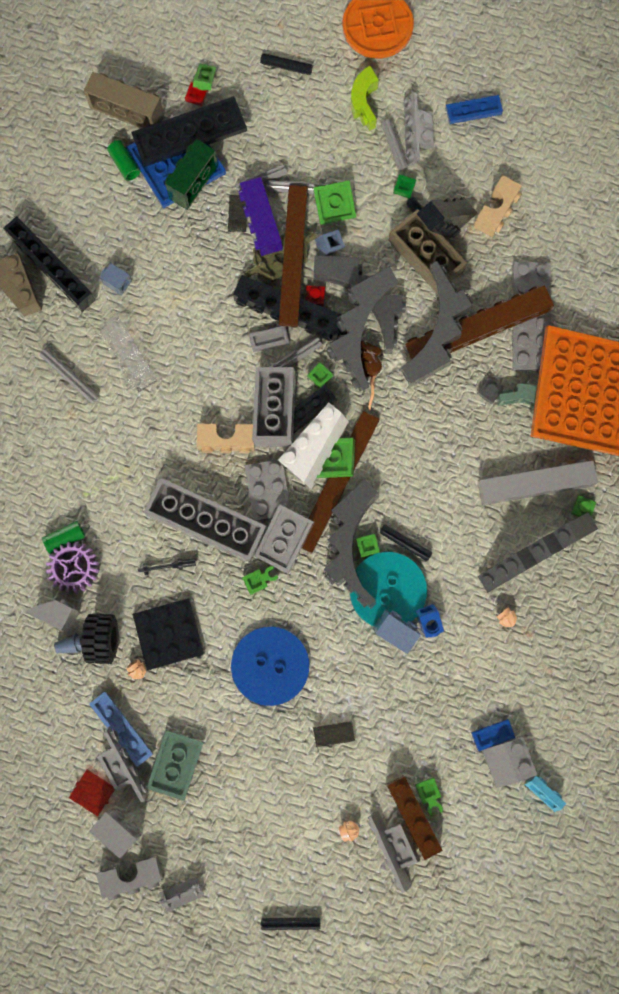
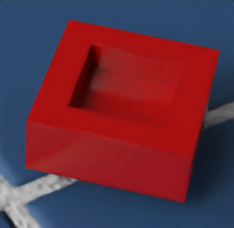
[185,82,208,106]
[306,286,325,307]

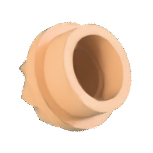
[497,607,517,627]
[126,659,146,679]
[339,821,359,842]

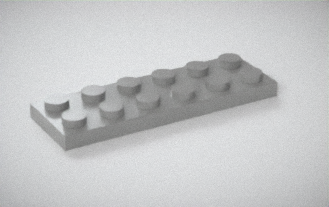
[512,262,551,371]

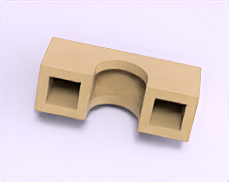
[474,175,522,238]
[197,424,255,454]

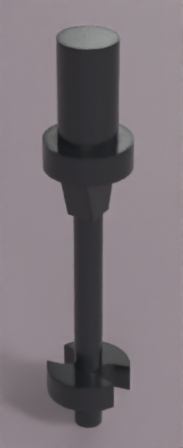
[138,558,196,575]

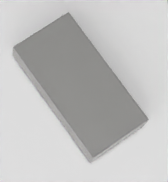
[249,326,289,353]

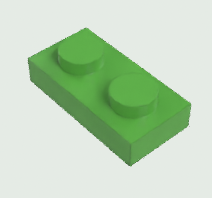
[193,63,217,90]

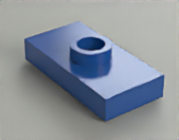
[471,719,516,752]

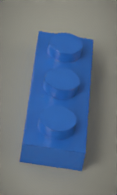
[445,95,503,124]

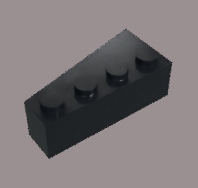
[417,197,478,238]

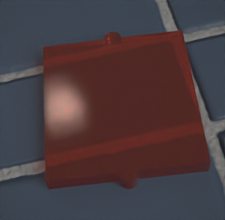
[69,769,115,817]

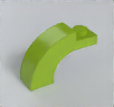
[350,66,379,131]

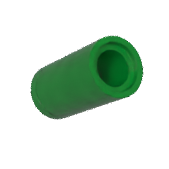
[107,140,141,181]
[42,521,86,555]

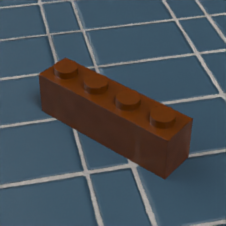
[386,775,443,860]

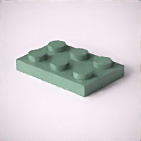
[147,730,204,801]

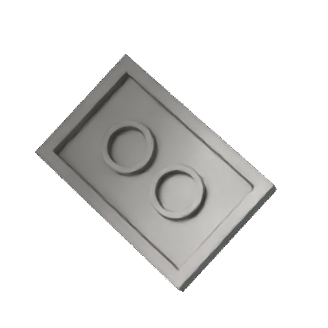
[244,460,291,521]
[254,504,315,574]

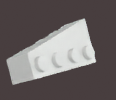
[278,402,349,490]

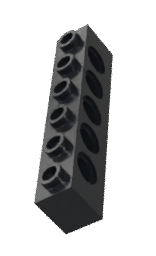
[3,216,96,312]
[233,275,342,341]

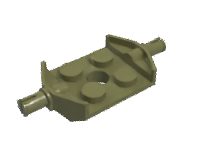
[244,231,317,282]

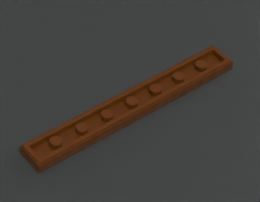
[279,185,307,327]
[302,411,380,554]

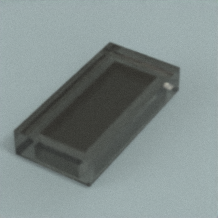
[228,195,247,232]
[313,721,355,747]

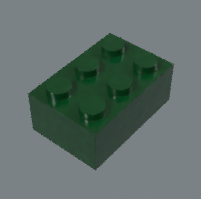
[165,139,218,210]

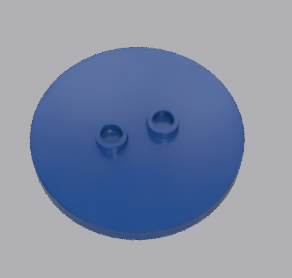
[231,627,309,706]

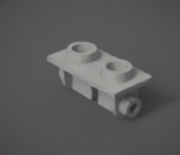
[159,877,204,912]

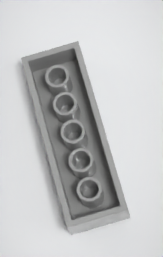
[144,478,267,564]

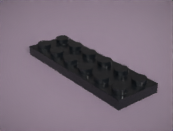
[131,96,247,167]

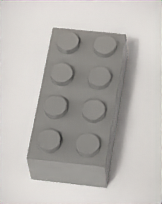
[252,367,296,447]

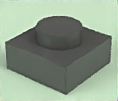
[477,378,504,405]

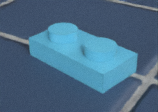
[525,776,566,812]

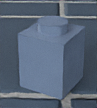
[315,229,345,256]
[100,263,132,296]

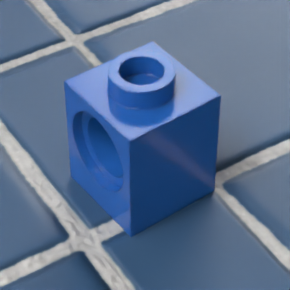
[415,604,444,638]

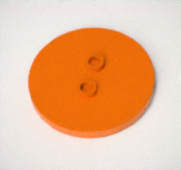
[342,0,414,59]

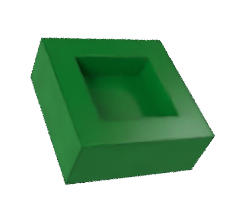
[393,174,416,199]

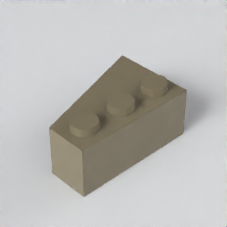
[0,253,41,317]

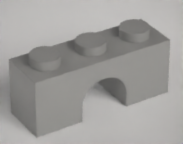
[96,855,164,900]

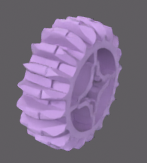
[46,542,99,594]

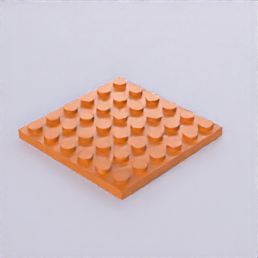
[530,325,619,456]

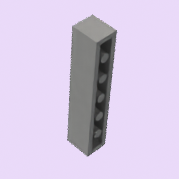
[478,459,598,506]

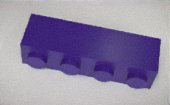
[238,177,283,256]

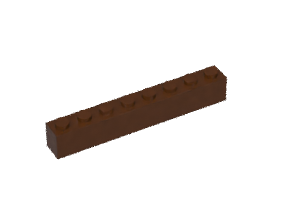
[405,285,554,360]

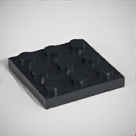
[133,598,204,671]

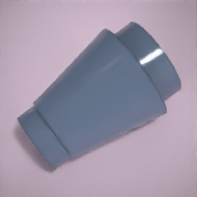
[54,634,82,654]

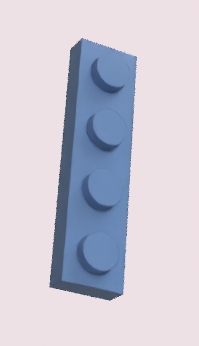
[89,692,153,767]

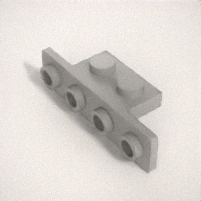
[403,92,434,166]
[97,726,148,802]
[368,811,420,893]

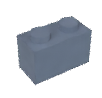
[373,610,421,654]

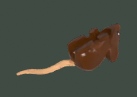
[361,341,382,411]

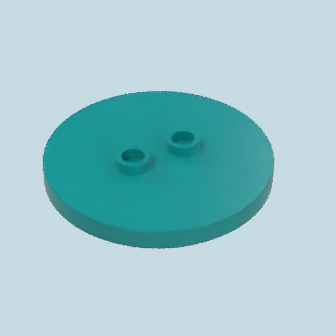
[349,552,427,627]

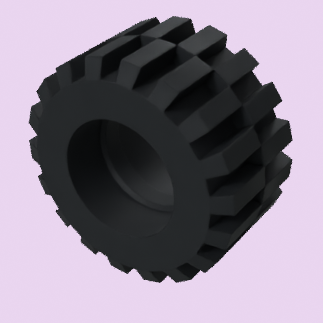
[81,614,119,664]

